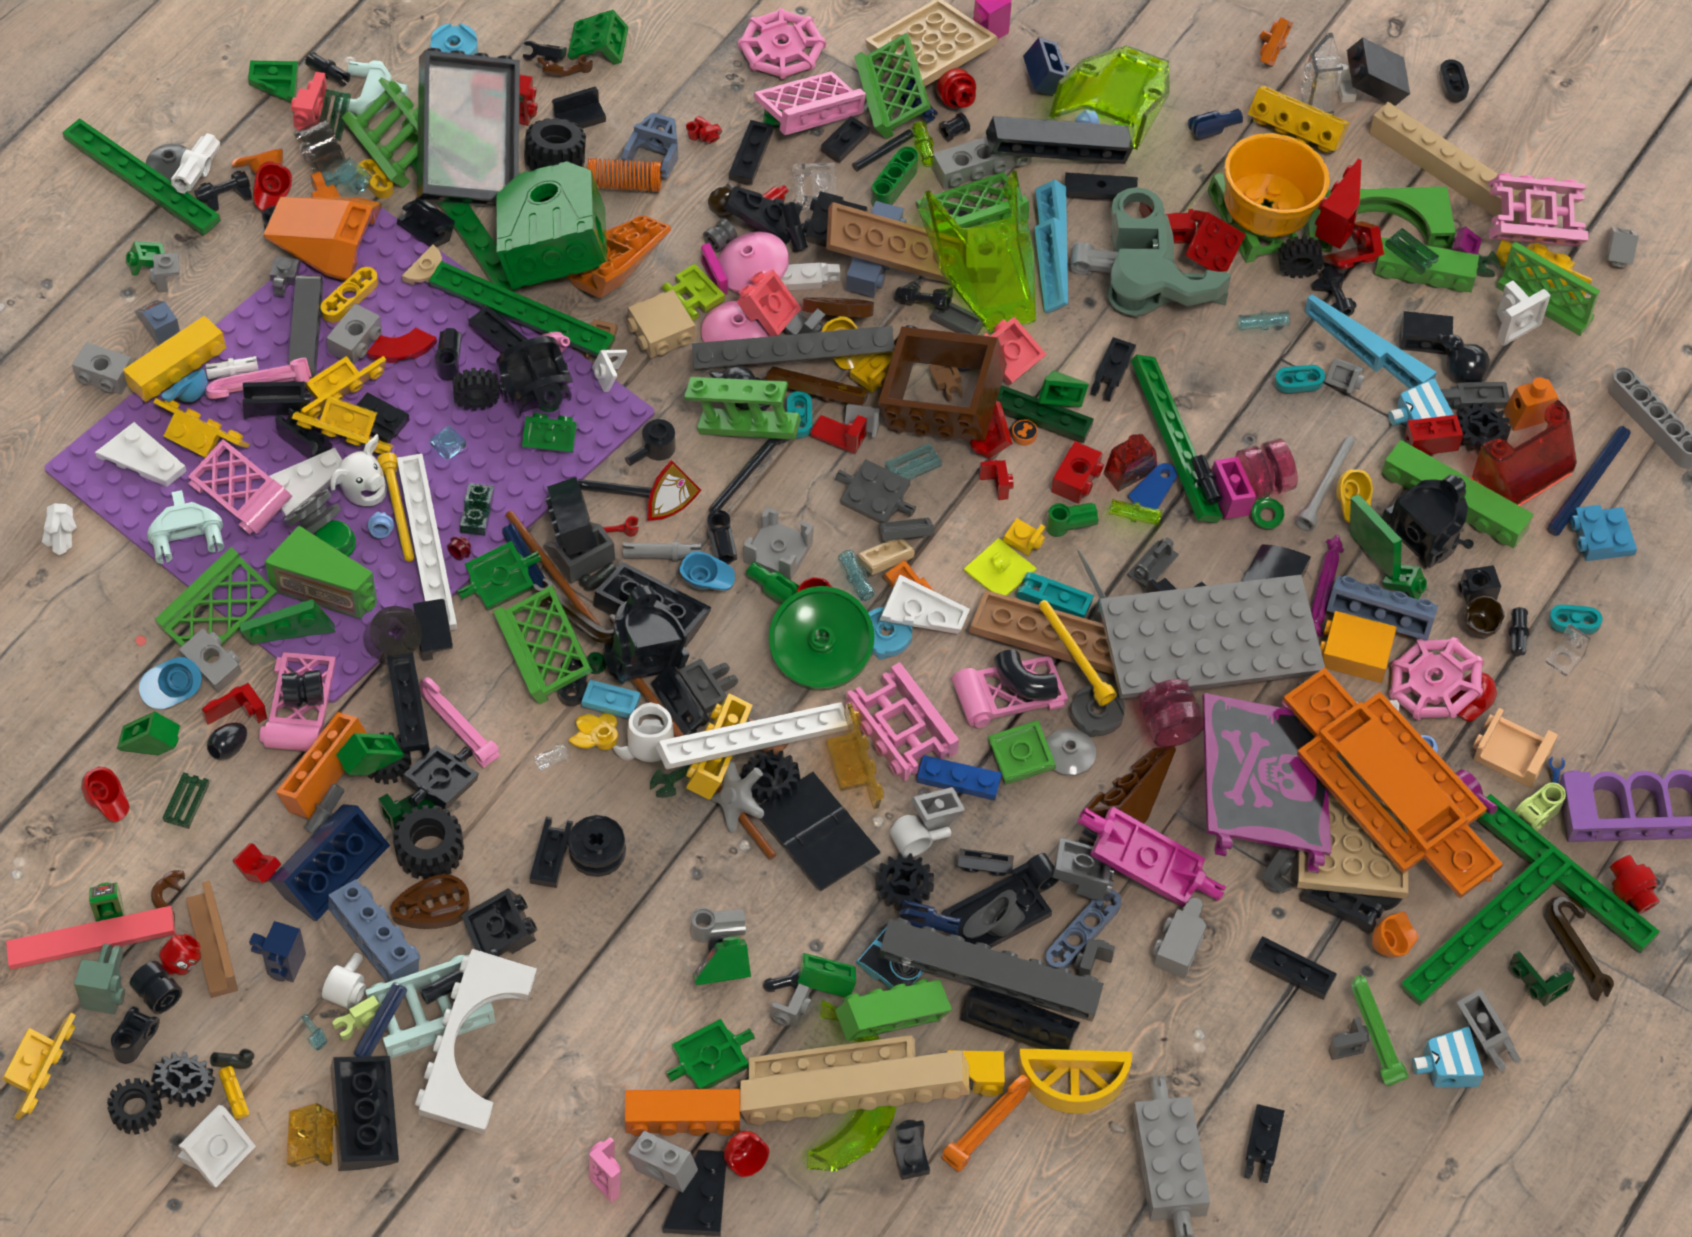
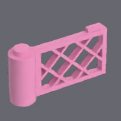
[188,439,293,535]
[260,652,336,752]
[951,656,1068,728]

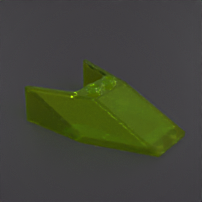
[1049,45,1170,150]
[918,170,1036,333]

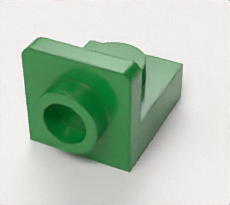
[126,241,165,275]
[1382,564,1427,599]

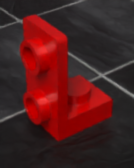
[811,415,867,454]
[202,682,268,725]

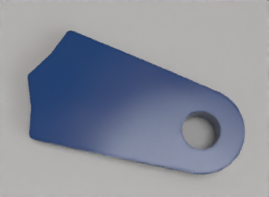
[1128,463,1177,514]

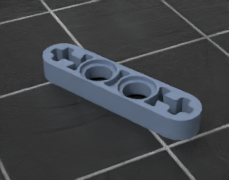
[1045,890,1121,969]

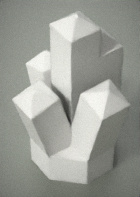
[42,503,77,555]

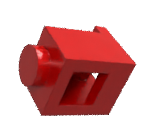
[1166,209,1196,244]

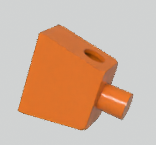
[1504,377,1559,431]

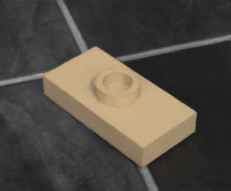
[857,539,915,575]

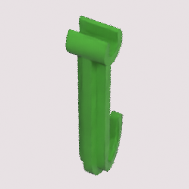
[1352,975,1409,1086]

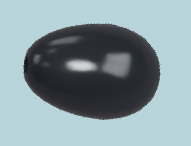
[207,722,247,760]

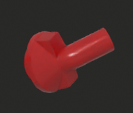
[694,116,722,144]

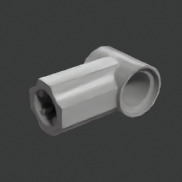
[1070,242,1118,275]
[690,908,746,943]

